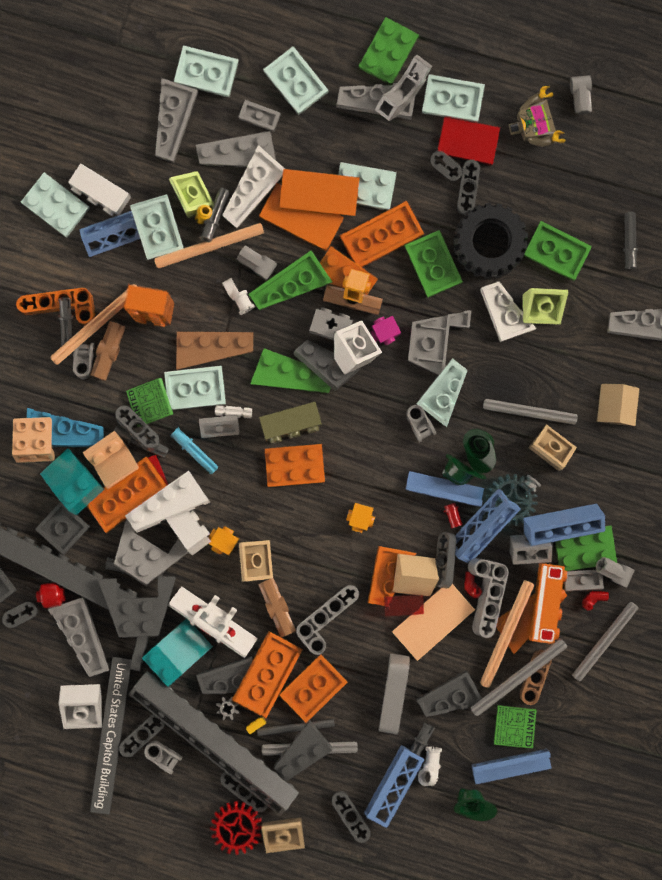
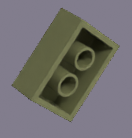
[259,402,322,444]

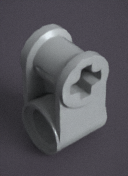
[73,343,95,379]
[406,405,436,443]
[145,741,182,774]

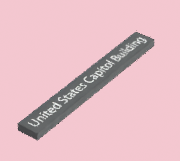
[90,657,132,815]

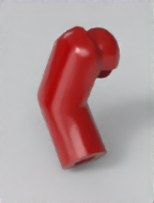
[464,572,482,598]
[582,591,609,611]

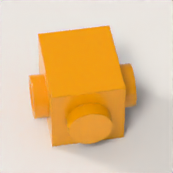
[342,269,371,303]
[346,503,375,533]
[208,526,239,555]

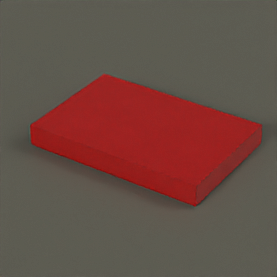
[438,116,500,166]

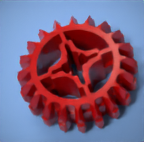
[210,801,262,855]

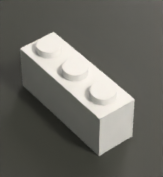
[68,163,131,216]
[166,510,211,555]

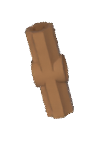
[323,285,383,315]
[90,321,126,381]
[258,578,296,637]

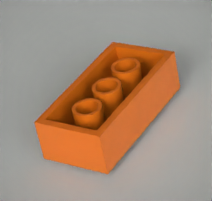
[124,285,174,327]

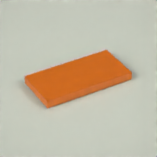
[279,169,360,216]
[259,183,344,252]
[340,201,424,267]
[87,457,167,533]
[232,631,303,718]

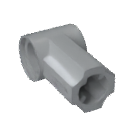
[570,75,592,115]
[237,245,277,280]
[596,557,635,588]

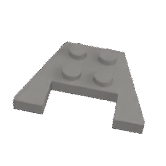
[408,310,471,385]
[114,519,189,586]

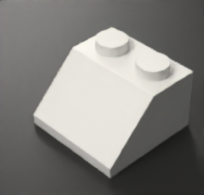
[334,321,382,375]
[59,684,102,729]

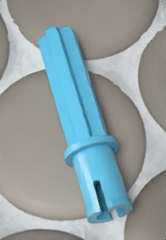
[170,427,218,474]

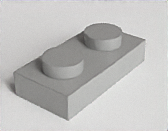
[238,100,281,132]
[199,415,240,438]
[563,570,604,592]

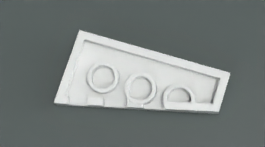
[222,145,285,228]
[125,471,210,532]

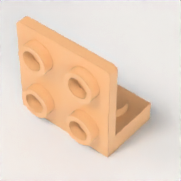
[12,417,55,463]
[83,431,139,489]

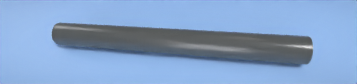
[257,719,335,736]

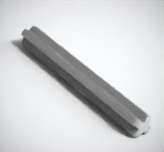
[483,399,578,424]
[572,602,638,681]
[262,742,358,756]

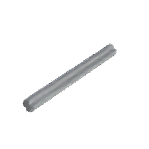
[471,639,567,716]

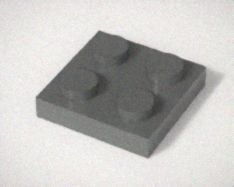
[35,501,90,555]

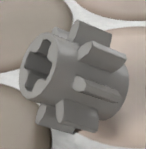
[216,696,239,720]

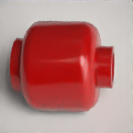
[36,582,66,608]

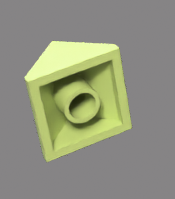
[169,171,214,218]
[522,288,568,324]

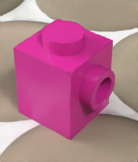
[370,316,401,346]

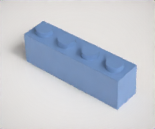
[523,504,605,546]

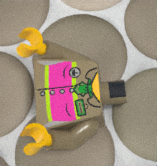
[509,86,565,147]

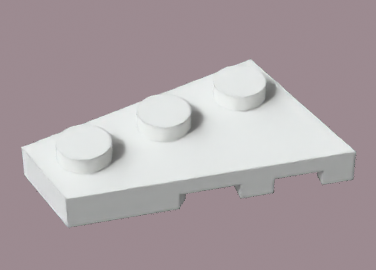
[480,282,536,342]

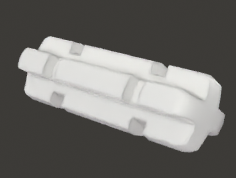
[215,405,252,419]

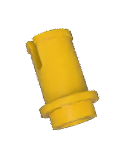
[195,205,212,224]

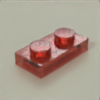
[384,595,424,616]

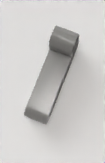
[468,558,508,638]
[296,585,359,655]
[378,653,409,735]

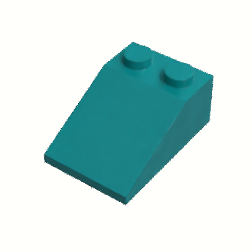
[40,448,105,515]
[142,618,213,687]

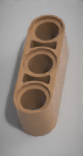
[520,650,552,705]

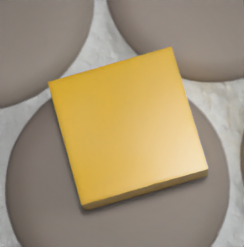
[246,716,266,734]

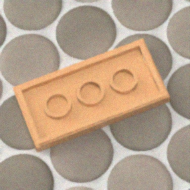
[392,584,475,661]

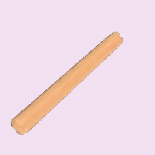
[154,223,264,268]
[51,284,137,365]
[480,581,534,688]

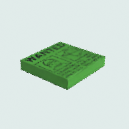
[126,378,173,427]
[494,705,537,749]

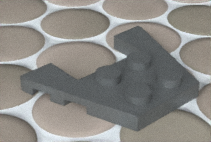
[99,576,175,637]

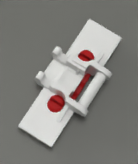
[168,587,258,658]

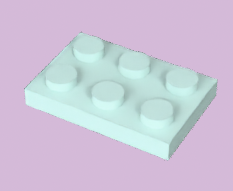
[174,46,239,97]
[263,47,328,115]
[422,74,485,123]
[338,162,396,210]
[21,173,90,238]
[130,194,184,260]
[164,366,226,410]

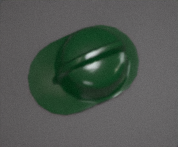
[463,429,496,473]
[442,454,487,485]
[454,788,497,821]

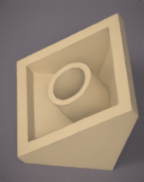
[597,384,639,426]
[529,424,577,471]
[239,540,273,582]
[393,554,439,596]
[262,817,305,853]

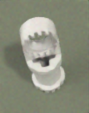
[222,278,255,315]
[418,747,442,786]

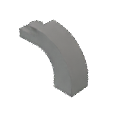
[375,55,432,121]

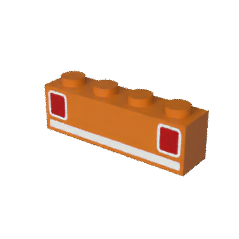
[529,563,567,644]

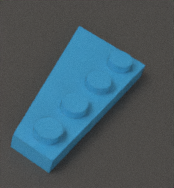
[27,408,104,447]

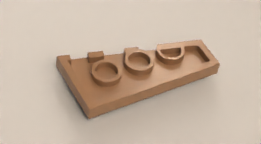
[176,332,253,370]

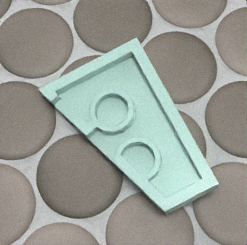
[417,358,467,427]

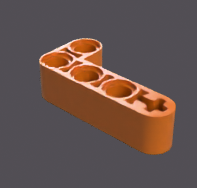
[16,288,95,326]

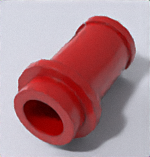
[444,503,463,528]

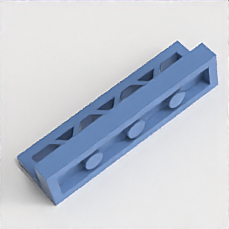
[79,211,140,257]
[405,471,484,507]
[455,489,520,563]
[364,745,424,828]
[471,749,552,784]

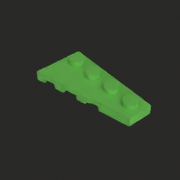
[249,251,333,310]
[251,349,331,393]

